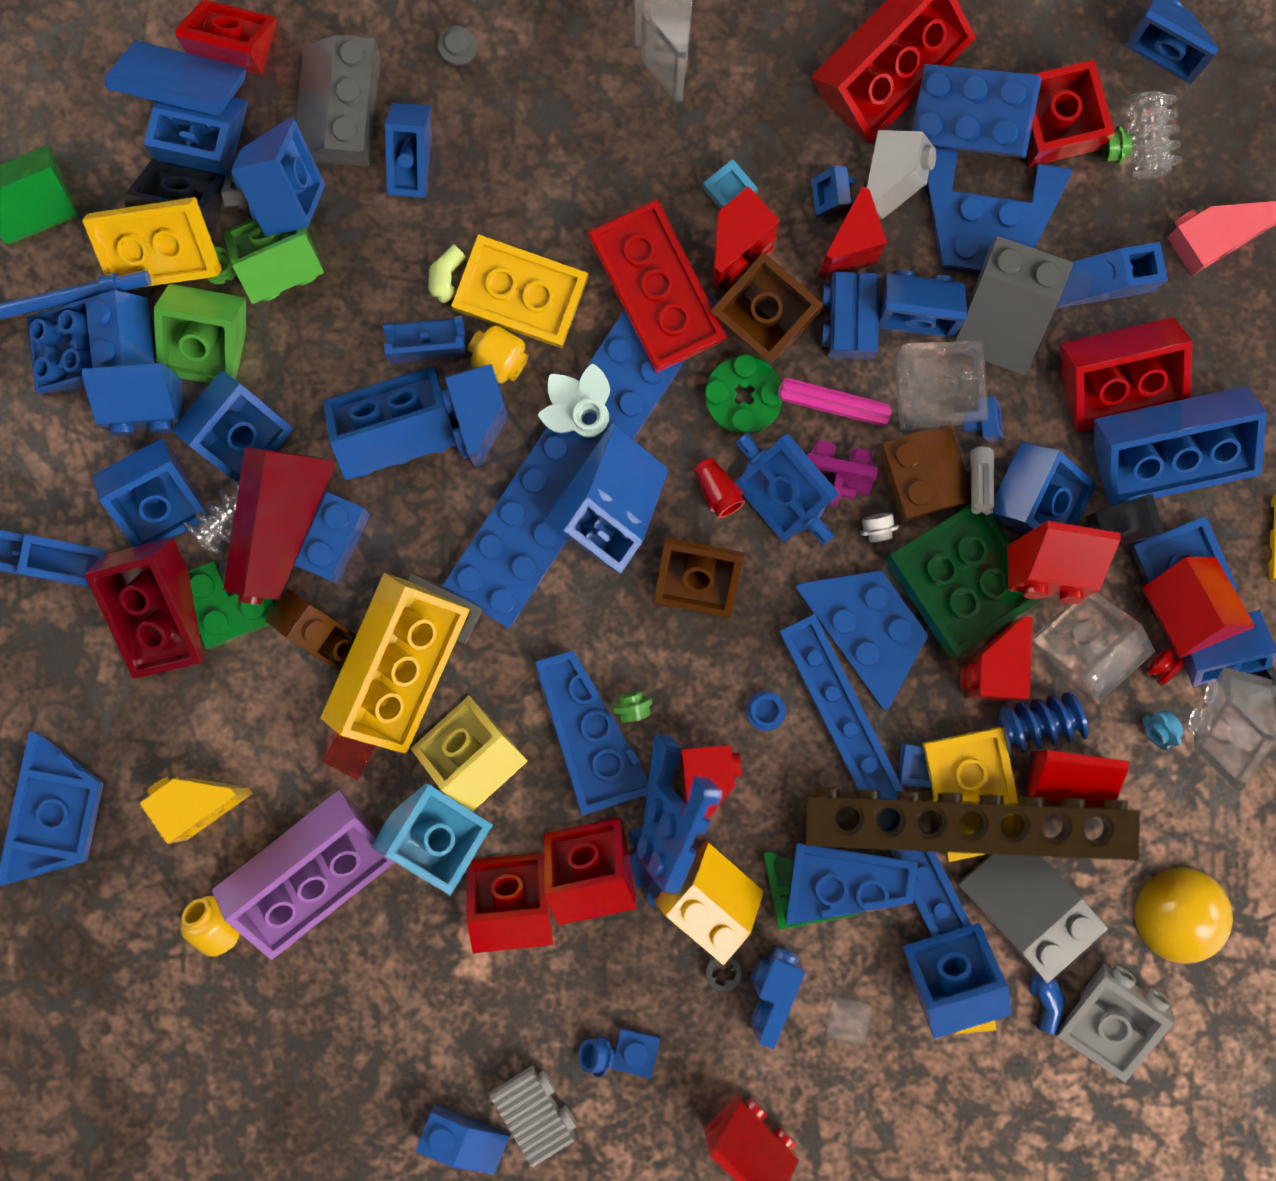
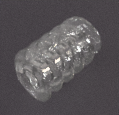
[1127,91,1183,179]
[183,479,239,556]

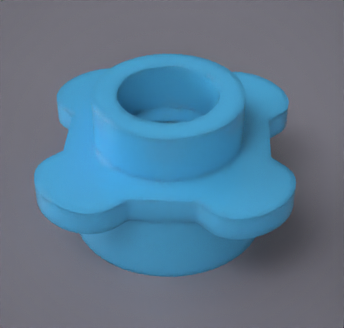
[1142,710,1183,750]

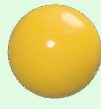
[1135,867,1233,964]

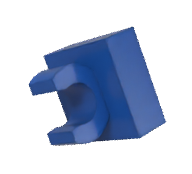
[811,166,856,217]
[961,396,1005,443]

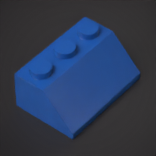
[323,366,457,480]

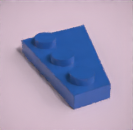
[785,843,918,926]

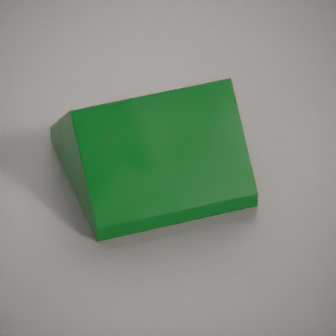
[0,145,79,246]

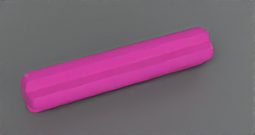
[778,378,891,426]

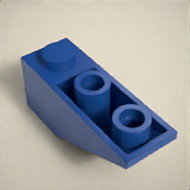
[1056,242,1168,309]

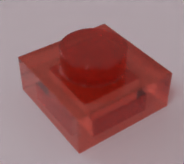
[322,733,378,780]

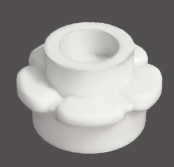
[860,513,899,542]

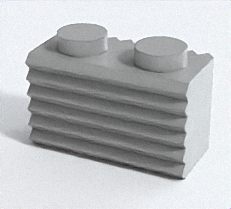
[490,1065,577,1168]

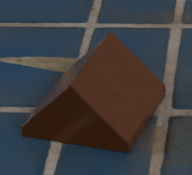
[653,537,745,618]

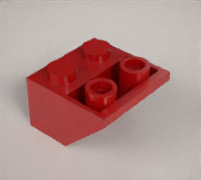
[712,186,780,293]

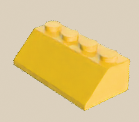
[320,573,470,754]

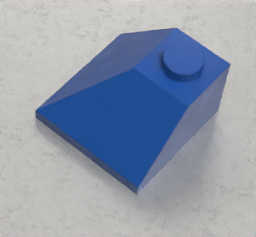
[1125,0,1219,84]

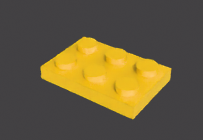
[82,197,222,287]
[451,234,588,349]
[922,726,1021,862]

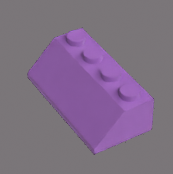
[212,789,395,960]

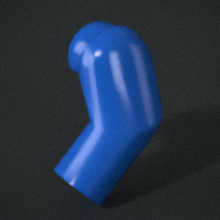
[1029,975,1066,1035]

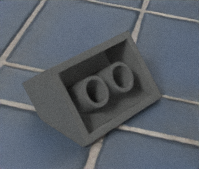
[296,35,381,167]

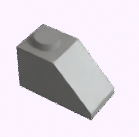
[867,130,936,219]

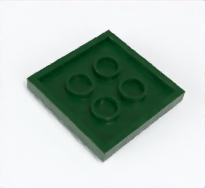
[885,505,1045,660]

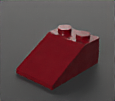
[84,537,204,679]

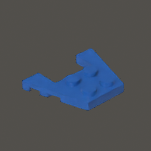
[925,149,1072,274]
[637,734,722,894]

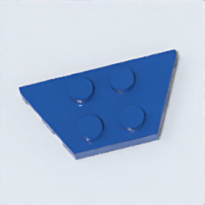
[796,571,928,711]
[0,732,104,886]

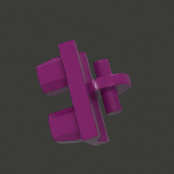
[807,440,878,508]

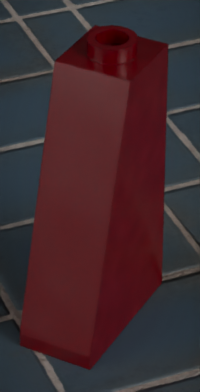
[223,447,335,605]

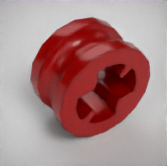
[1145,646,1185,686]

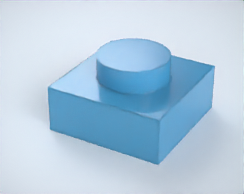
[702,159,758,209]

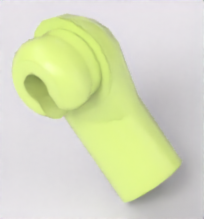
[428,244,466,303]

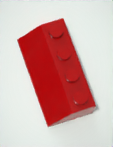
[810,0,976,144]

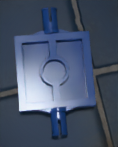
[735,433,840,546]

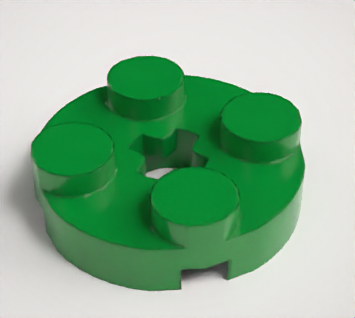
[705,355,782,435]

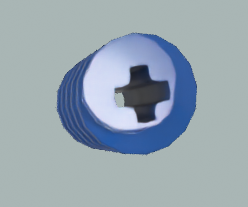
[998,691,1088,756]

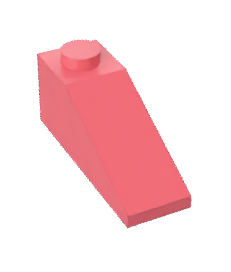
[1167,201,1276,276]

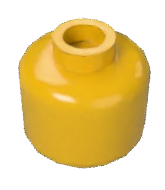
[468,325,529,384]
[180,896,240,957]

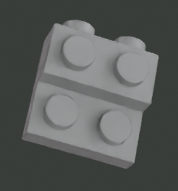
[1057,964,1174,1083]

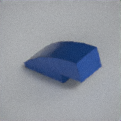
[0,530,106,588]

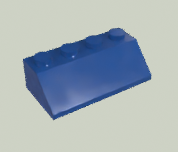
[1094,386,1267,507]

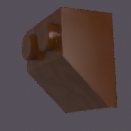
[710,252,823,364]
[876,427,971,524]

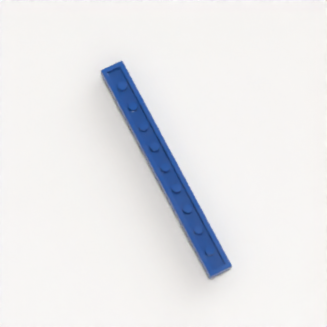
[778,614,972,937]

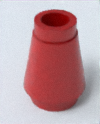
[694,458,745,518]

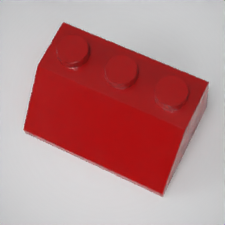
[1060,317,1192,433]

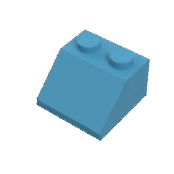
[371,783,493,895]

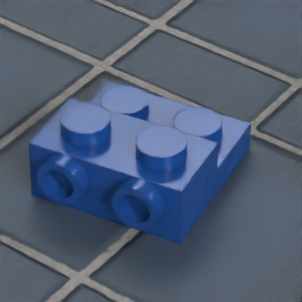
[750,944,806,1050]

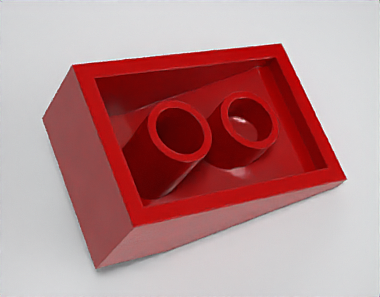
[704,1094,799,1181]

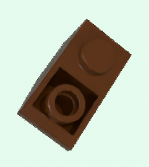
[265,589,357,671]

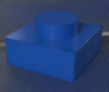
[897,743,932,788]
[612,1027,660,1079]

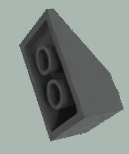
[951,236,1074,376]
[956,831,1108,983]

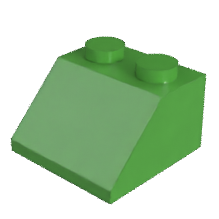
[223,218,324,304]
[154,284,246,384]

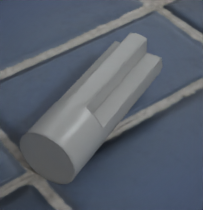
[970,446,994,515]

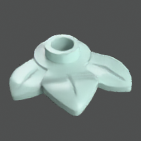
[538,364,610,438]

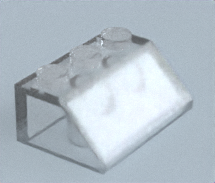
[634,0,693,102]

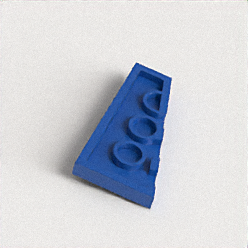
[534,651,649,816]

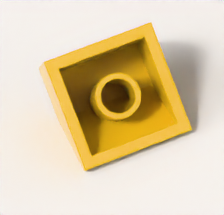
[140,777,253,844]
[653,841,764,965]

